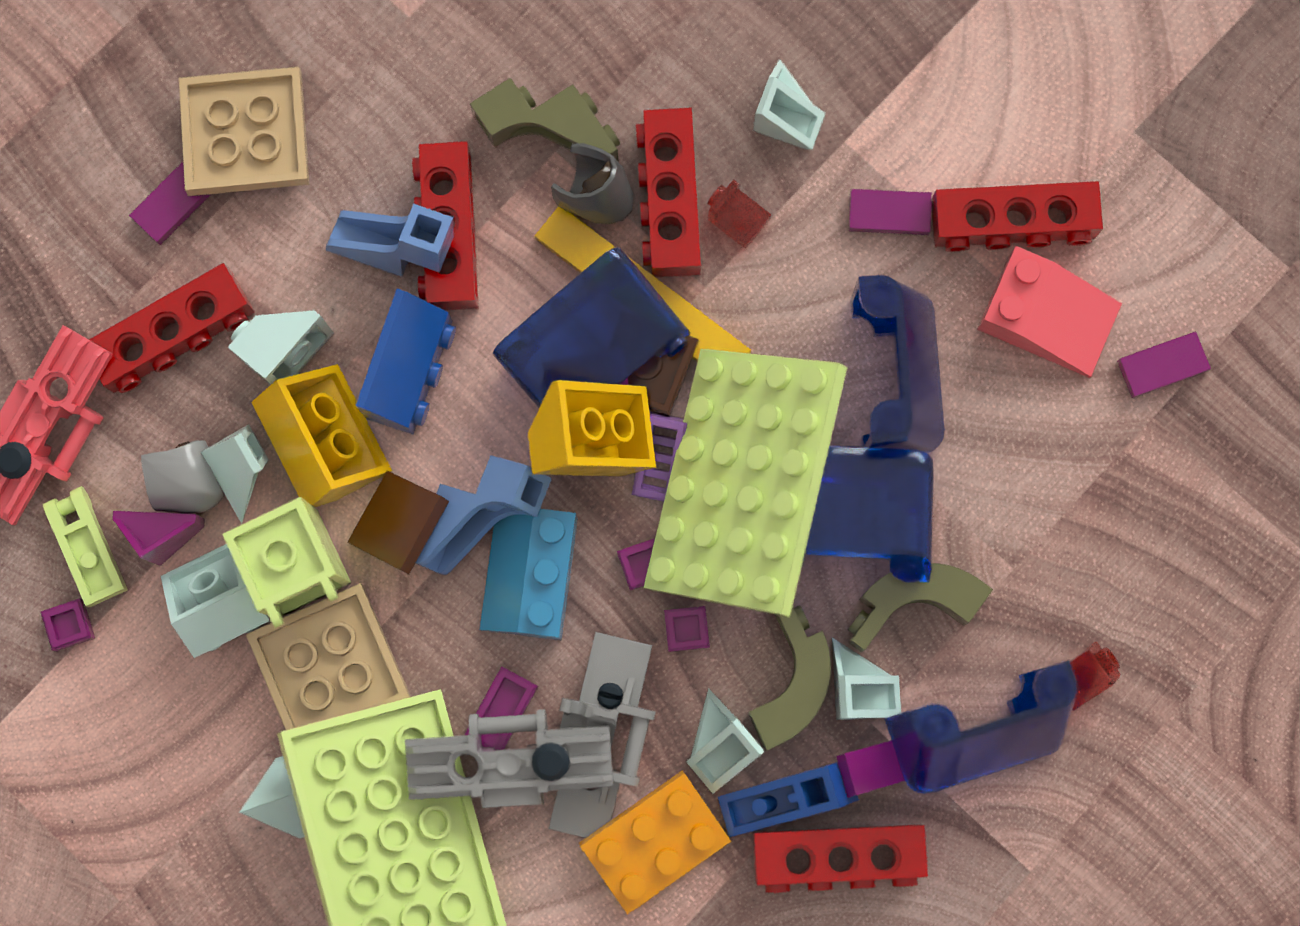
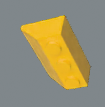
[251,364,392,507]
[528,380,656,477]

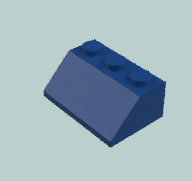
[356,289,456,434]

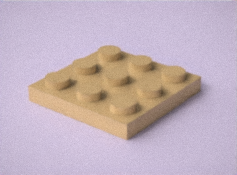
[179,67,309,196]
[246,583,411,730]

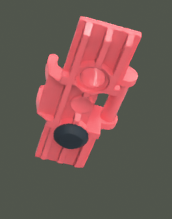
[0,325,113,525]

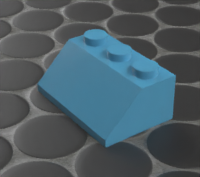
[479,509,578,641]

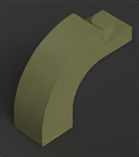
[848,563,993,652]
[748,605,831,751]

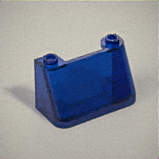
[493,247,691,408]
[850,275,945,458]
[801,445,934,583]
[884,660,1078,794]

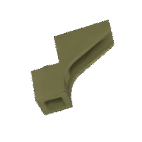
[470,77,620,161]

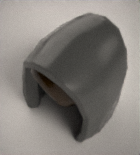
[551,143,634,224]

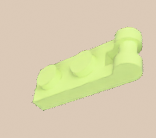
[43,486,128,607]

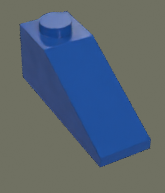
[718,762,859,837]

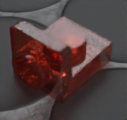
[707,179,771,249]
[1049,641,1120,711]

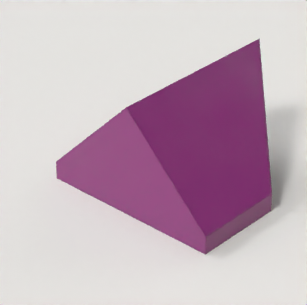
[112,511,205,566]

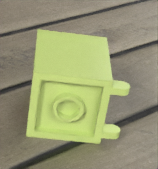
[222,497,351,628]

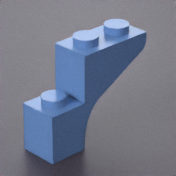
[326,204,454,277]
[416,455,552,575]

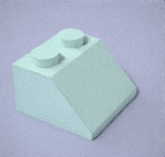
[228,310,334,385]
[161,544,270,658]

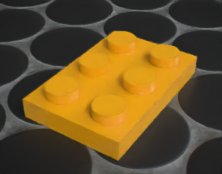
[579,770,731,915]

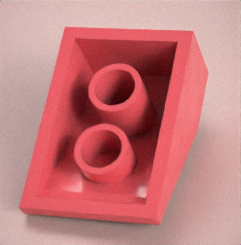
[977,246,1122,378]

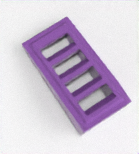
[632,412,687,502]

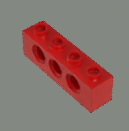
[636,107,701,278]
[412,141,479,311]
[931,181,1103,252]
[89,262,255,393]
[753,824,928,893]

